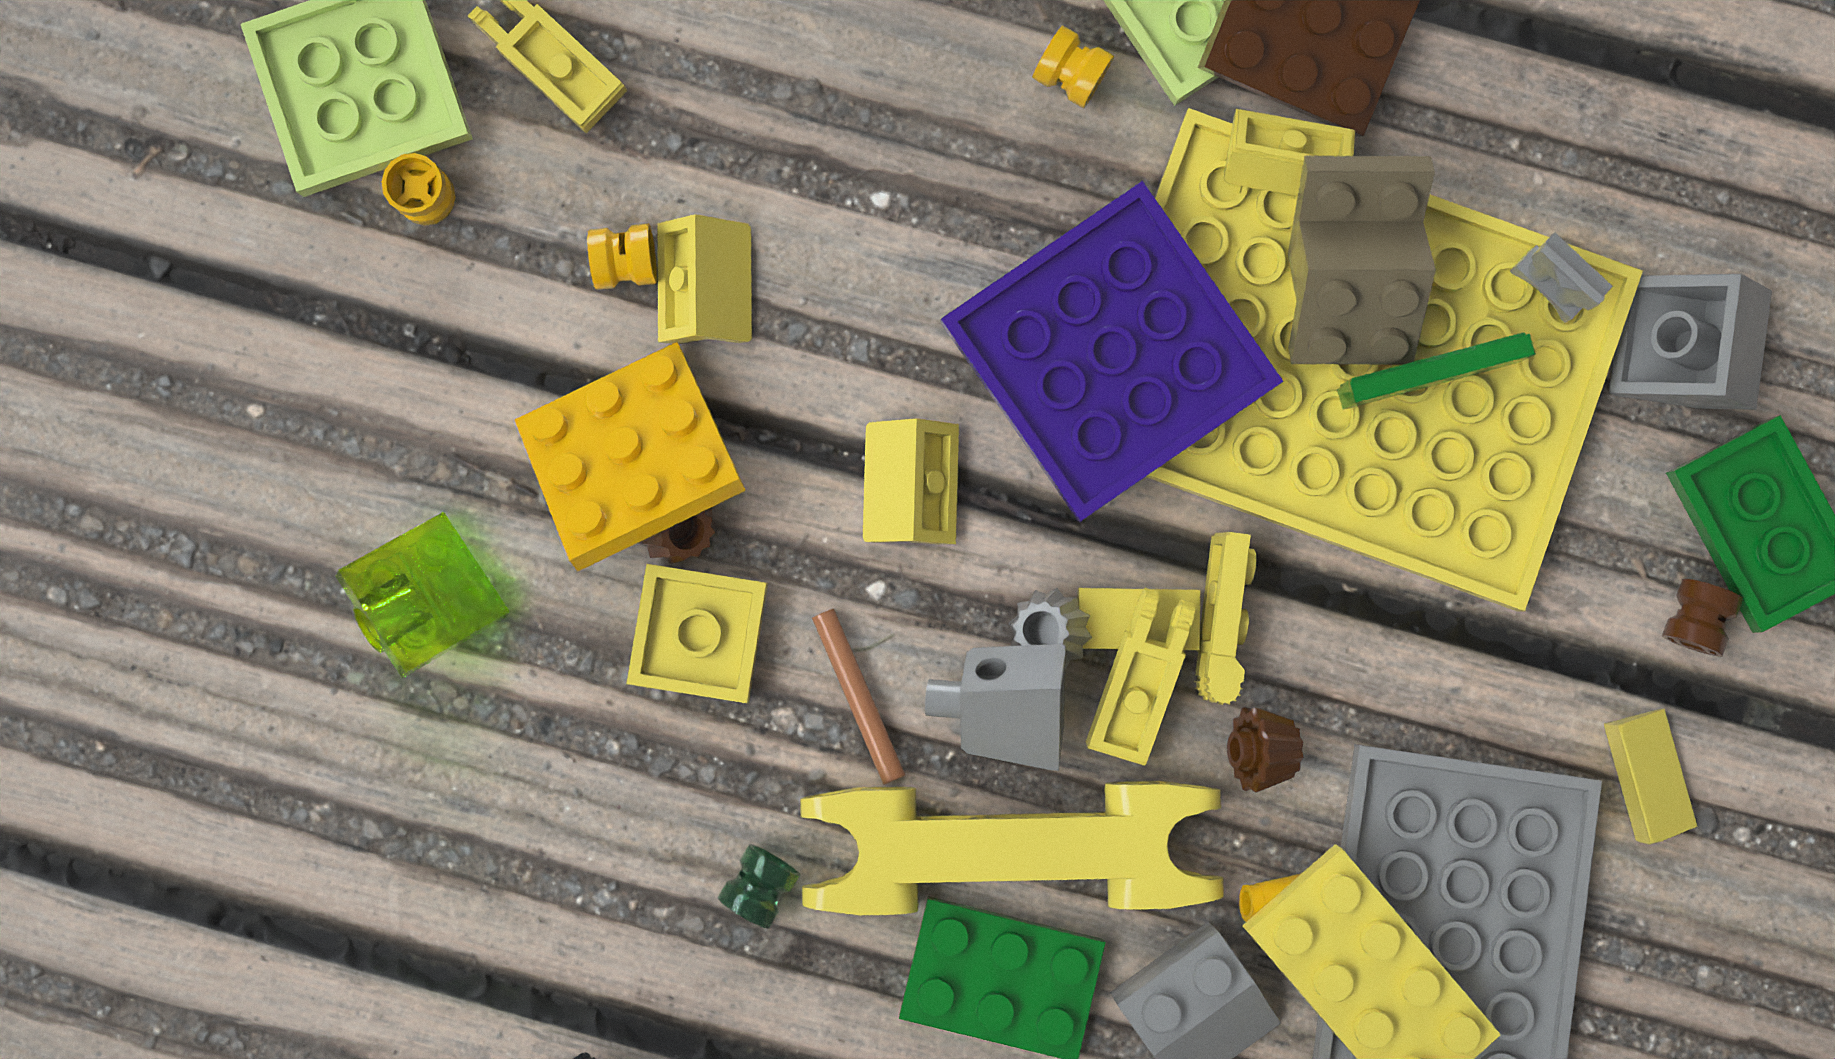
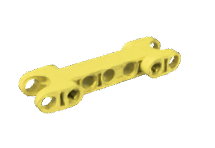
[800,781,1224,915]

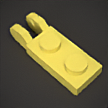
[468,0,627,134]
[1194,532,1256,705]
[1086,588,1196,766]

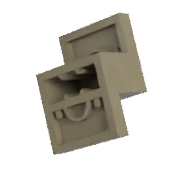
[1288,156,1436,365]

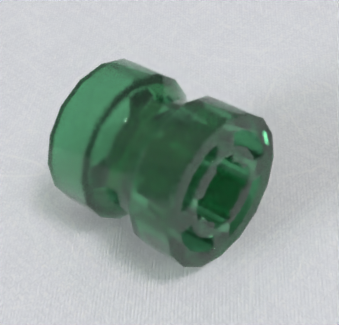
[717,844,801,929]

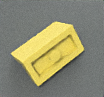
[657,214,752,344]
[863,418,959,545]

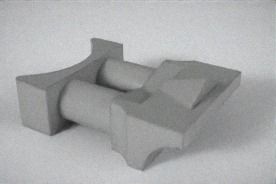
[1510,233,1613,323]

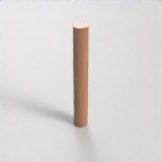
[812,608,905,785]

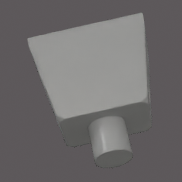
[925,644,1066,771]

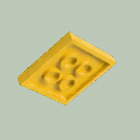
[514,342,746,571]

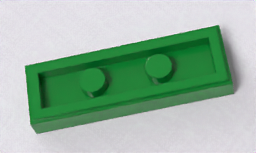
[1337,332,1536,410]

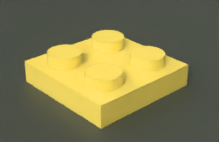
[626,564,768,703]

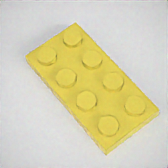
[1242,844,1501,1059]

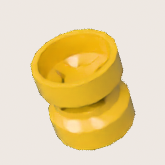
[1032,26,1114,109]
[381,153,456,226]
[587,224,657,290]

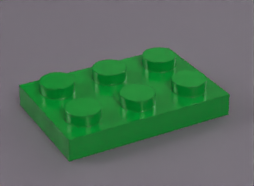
[1666,415,1835,633]
[899,896,1106,1059]

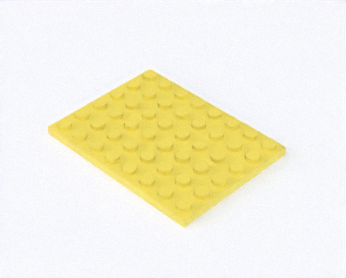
[1146,108,1643,612]

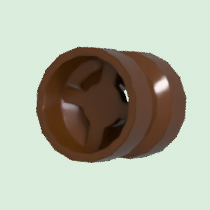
[1662,579,1743,657]

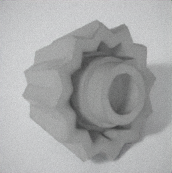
[1008,588,1092,670]

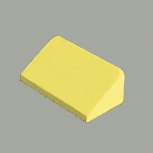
[1224,109,1355,196]
[1604,709,1697,845]

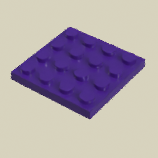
[940,181,1283,522]

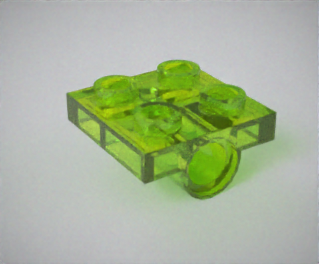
[335,512,510,679]

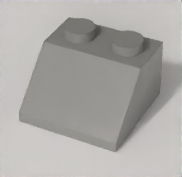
[1609,274,1772,410]
[1110,922,1281,1059]

